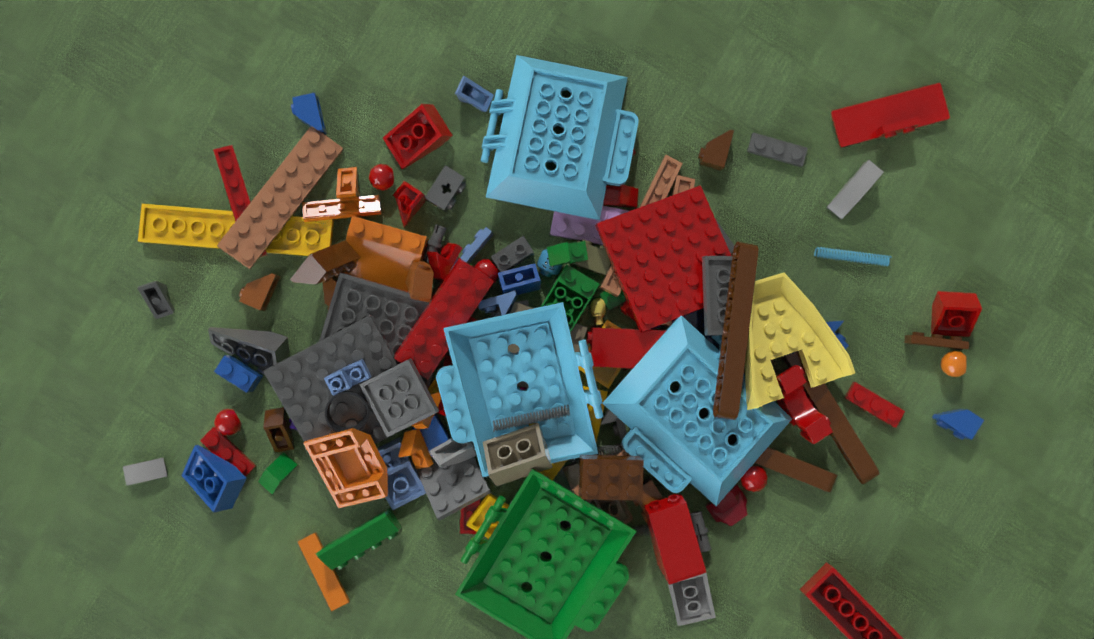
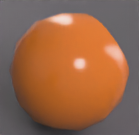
[940,351,967,377]

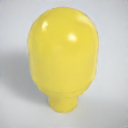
[590,298,606,325]

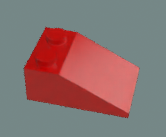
[383,104,453,169]

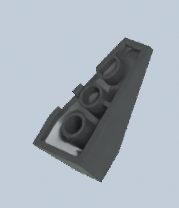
[208,327,290,375]

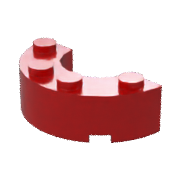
[776,365,833,444]

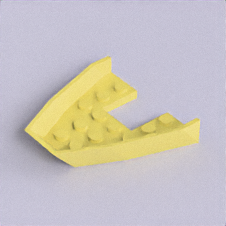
[745,272,855,410]

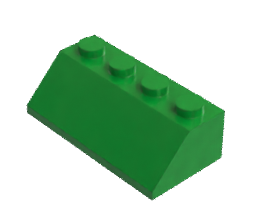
[315,507,402,570]

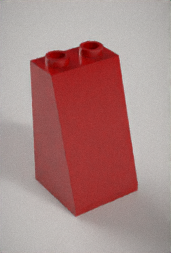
[587,328,666,369]
[643,494,706,585]

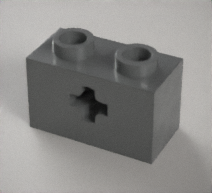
[425,165,467,212]
[491,236,534,272]

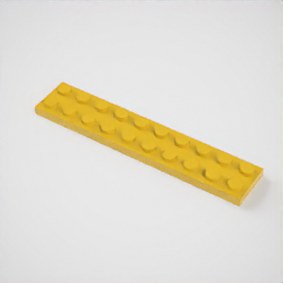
[138,204,334,256]

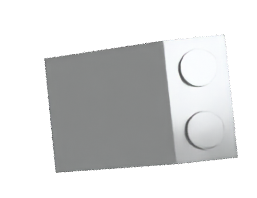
[667,573,716,626]

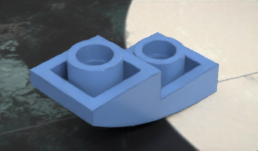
[324,359,371,396]

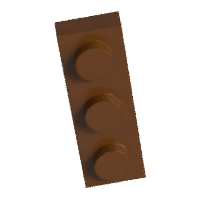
[904,332,969,350]

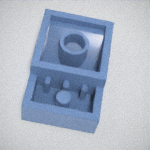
[377,437,426,510]

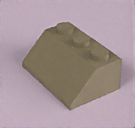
[483,423,553,486]

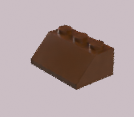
[290,240,360,284]

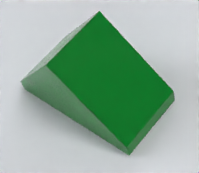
[258,452,298,494]

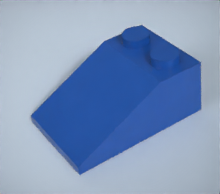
[182,445,246,513]

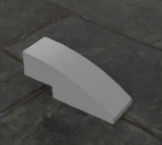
[826,160,883,219]
[429,438,477,467]

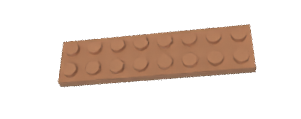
[217,126,343,270]

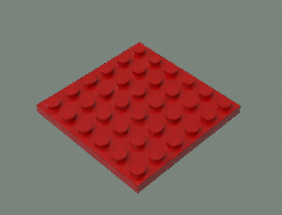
[595,185,731,333]

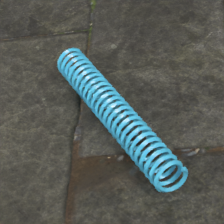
[814,247,892,266]

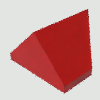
[393,181,427,228]

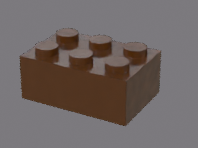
[578,455,644,501]

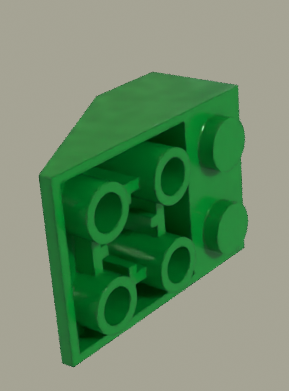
[541,264,599,333]

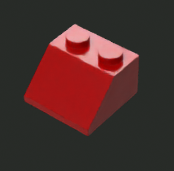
[931,291,982,337]

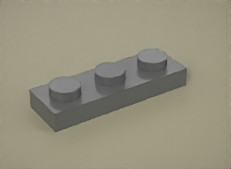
[747,133,808,167]

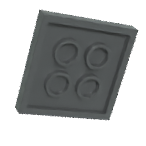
[359,358,439,437]
[416,456,491,521]

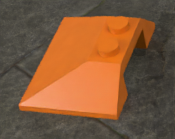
[303,428,388,508]

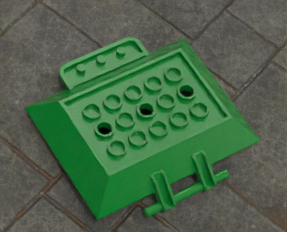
[455,468,636,639]

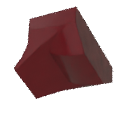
[704,484,748,526]

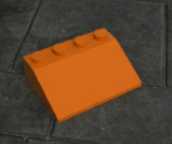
[344,216,429,292]

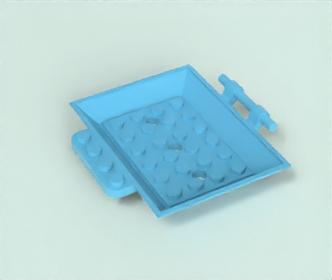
[481,55,639,220]
[436,302,603,477]
[602,316,792,506]

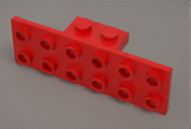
[831,83,950,148]

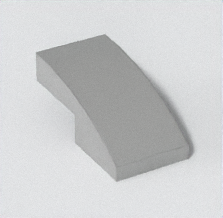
[123,458,167,485]

